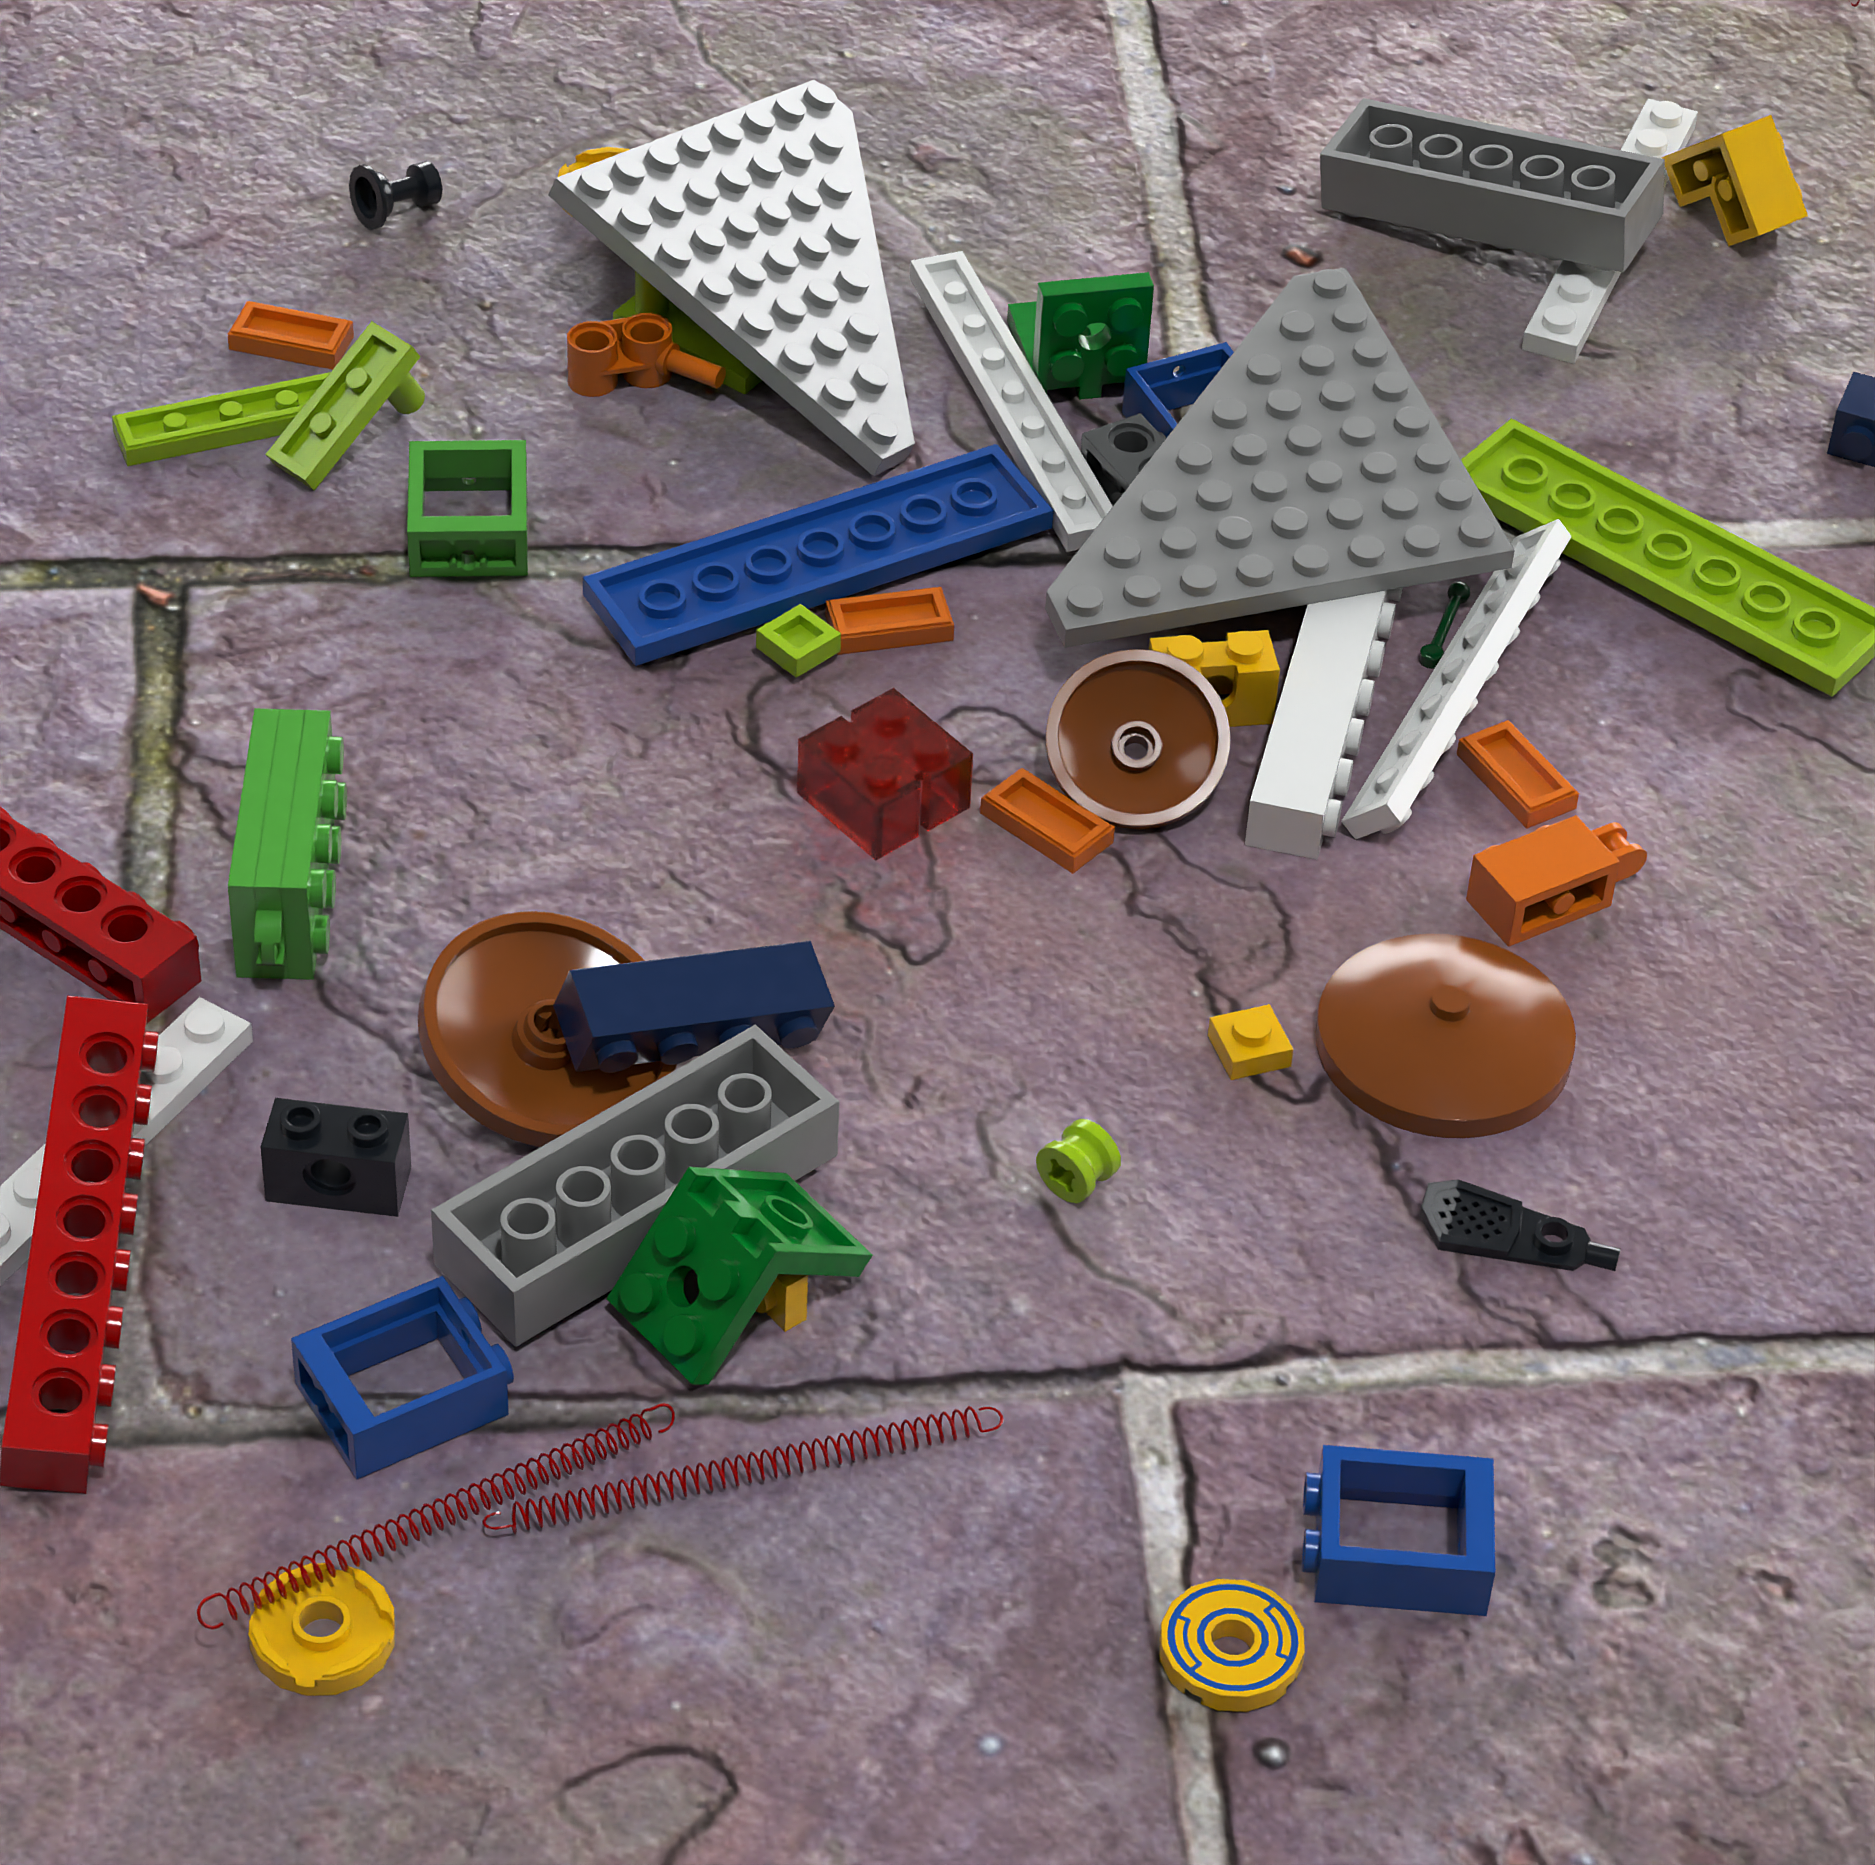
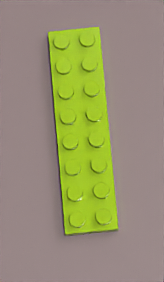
[1461,418,1875,697]

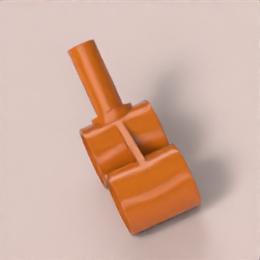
[567,313,726,397]

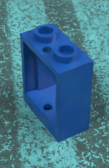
[1122,342,1234,437]
[291,1276,514,1480]
[1302,1445,1496,1616]

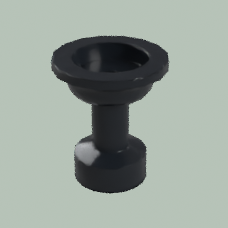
[349,161,442,230]

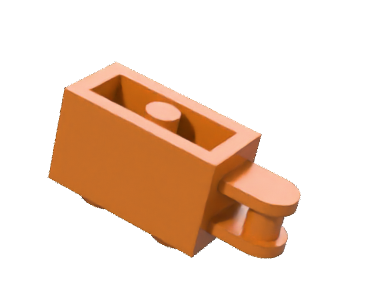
[1466,815,1647,947]

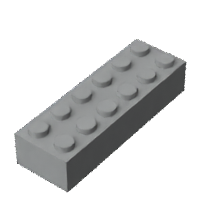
[1320,98,1665,273]
[431,1025,839,1347]

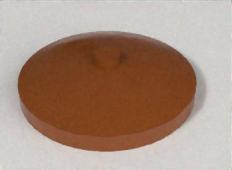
[418,911,677,1147]
[1315,933,1576,1138]

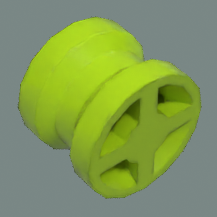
[1036,1119,1121,1203]

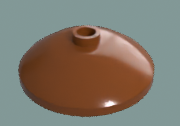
[1045,649,1231,829]

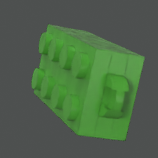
[228,708,347,980]

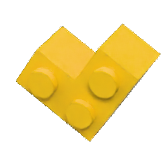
[1662,115,1808,247]

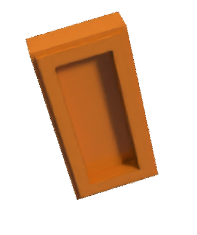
[228,301,354,370]
[825,587,954,655]
[1456,720,1579,829]
[980,768,1115,874]

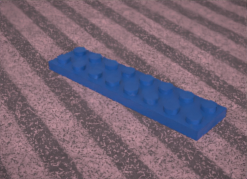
[583,444,1054,666]

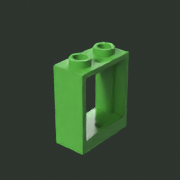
[407,440,528,577]

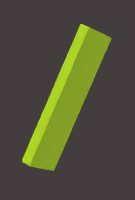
[112,372,331,466]

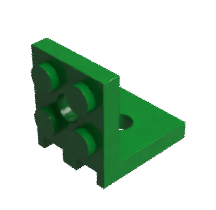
[1007,272,1154,400]
[606,1167,873,1385]

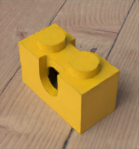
[1149,630,1280,727]

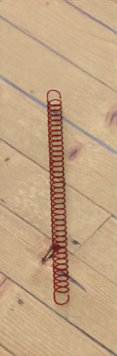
[197,1403,675,1629]
[482,1406,1004,1534]

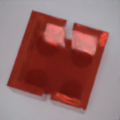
[797,688,973,861]

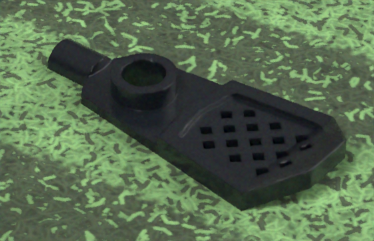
[1420,1179,1621,1271]

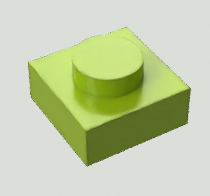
[756,604,841,678]

